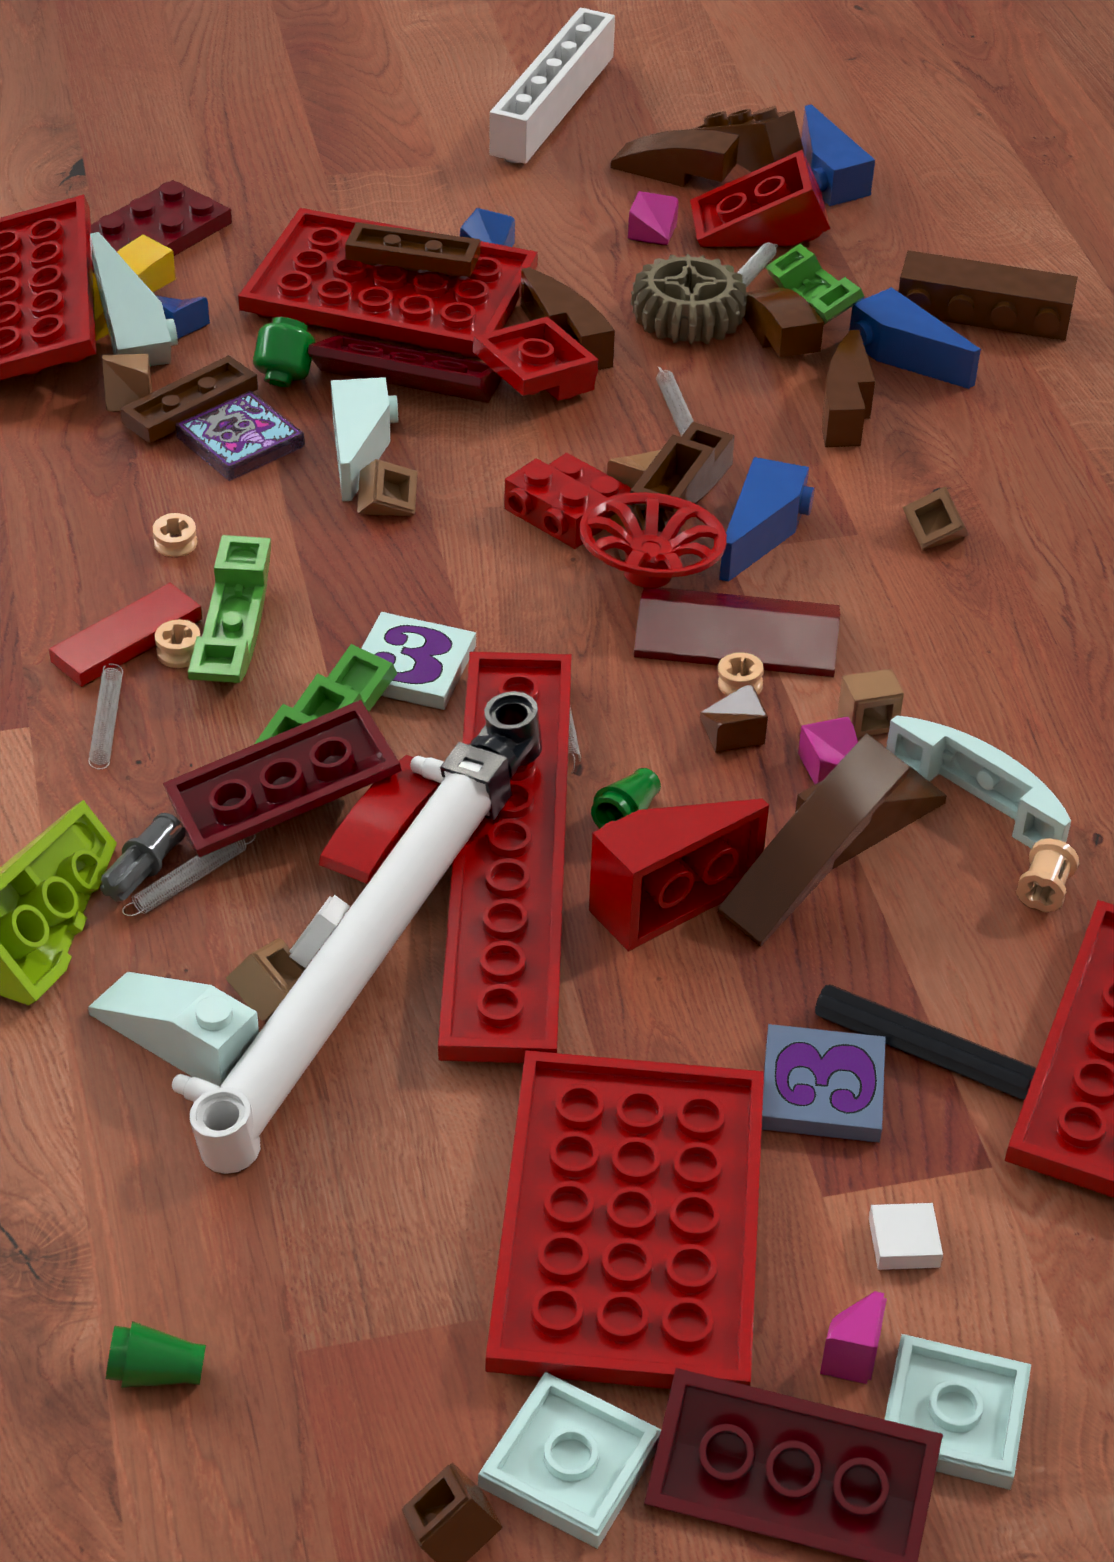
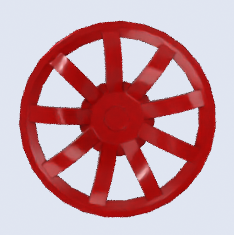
[579,492,727,588]

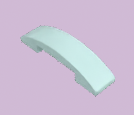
[886,715,1071,849]

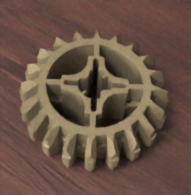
[631,253,748,345]

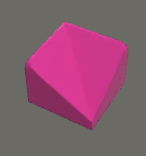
[628,191,679,245]
[798,717,858,785]
[820,1291,887,1384]

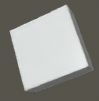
[289,895,350,968]
[869,1203,943,1270]

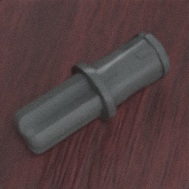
[100,813,185,902]

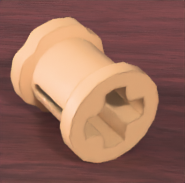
[1016,838,1079,912]

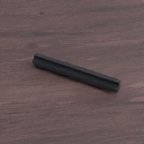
[815,984,1036,1100]

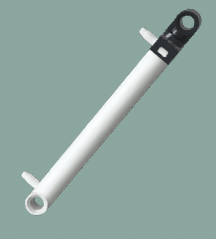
[172,691,542,1174]

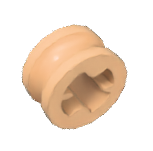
[152,513,197,557]
[154,619,201,668]
[718,653,763,696]

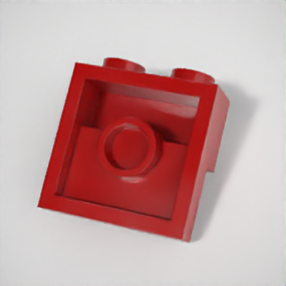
[473,316,599,401]
[504,452,632,549]

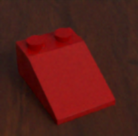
[690,150,831,247]
[589,798,769,952]

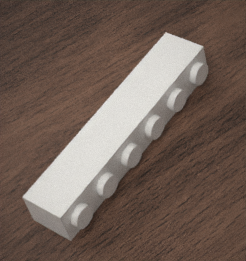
[489,7,615,164]

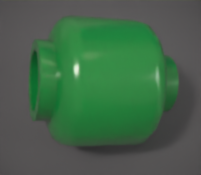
[253,317,315,387]

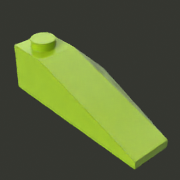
[0,800,117,1005]

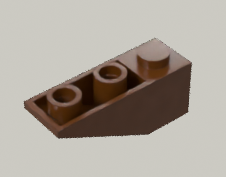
[693,106,805,172]

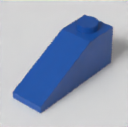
[801,104,875,206]
[849,287,981,389]
[719,457,815,582]

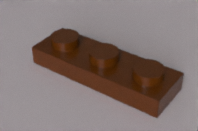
[345,222,481,277]
[120,355,258,444]

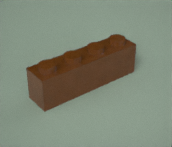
[898,250,1078,341]

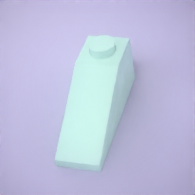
[90,232,178,366]
[331,377,398,501]
[88,972,259,1086]

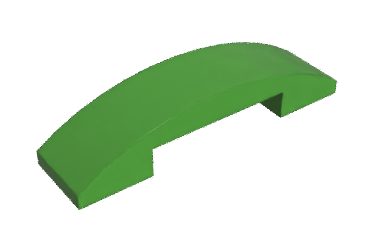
[765,244,865,325]
[188,535,271,683]

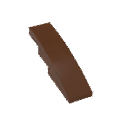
[718,733,910,947]

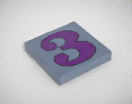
[762,1024,886,1143]

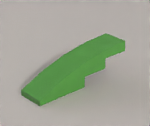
[254,644,397,744]

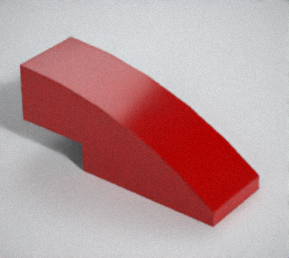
[319,755,441,884]

